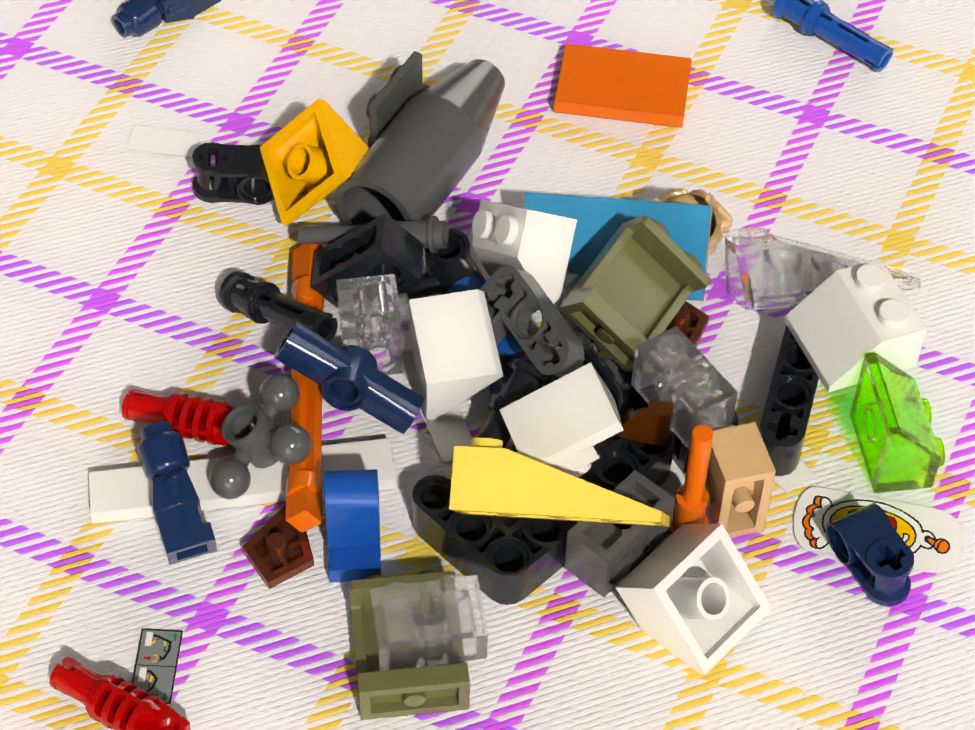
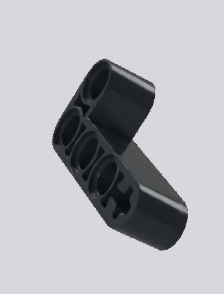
[759,306,819,476]

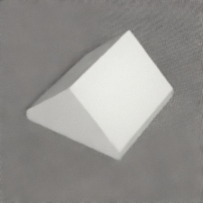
[409,289,503,420]
[499,362,623,467]

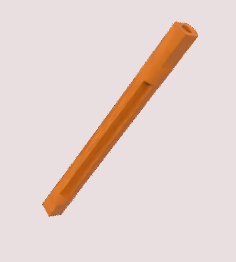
[285,244,324,533]

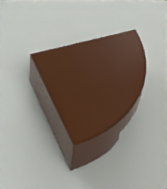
[617,401,674,448]

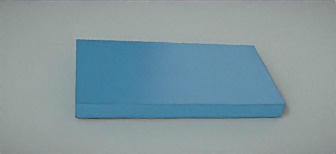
[524,192,713,301]

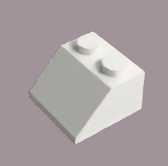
[472,199,577,311]
[784,258,927,393]
[615,524,772,675]

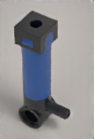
[398,228,533,395]

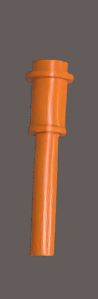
[670,425,713,535]

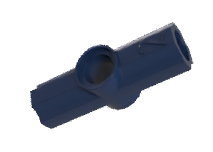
[274,322,425,434]

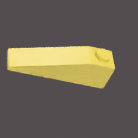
[449,438,670,527]

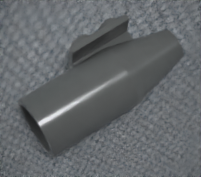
[335,51,505,225]

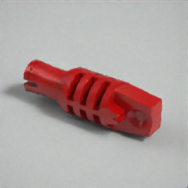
[122,389,236,446]
[49,656,190,730]

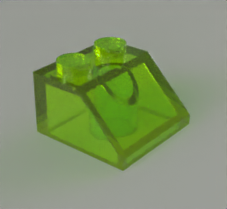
[850,352,945,493]

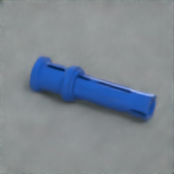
[772,0,893,72]

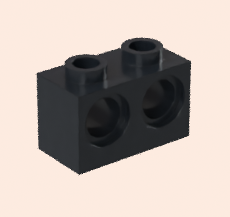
[311,213,424,317]

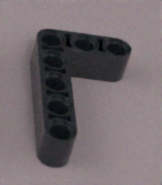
[412,431,675,605]

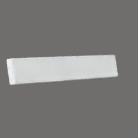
[89,438,397,524]

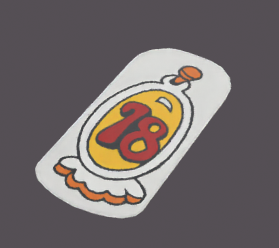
[793,486,964,574]

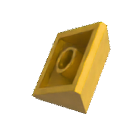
[259,99,369,226]

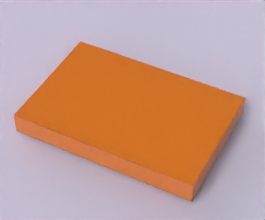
[554,44,692,128]

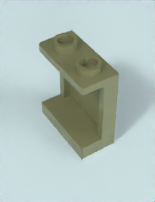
[559,216,711,372]
[349,570,470,720]

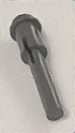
[297,216,449,254]

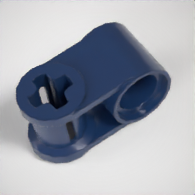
[826,503,914,606]

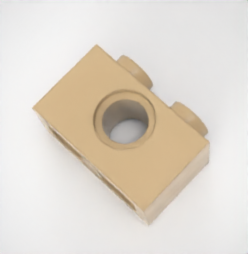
[705,422,776,538]

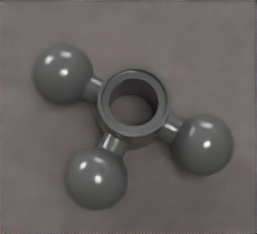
[210,373,312,499]

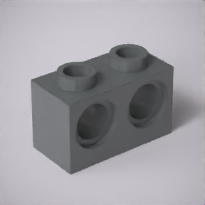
[564,470,676,597]

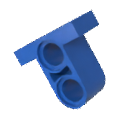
[324,469,381,582]

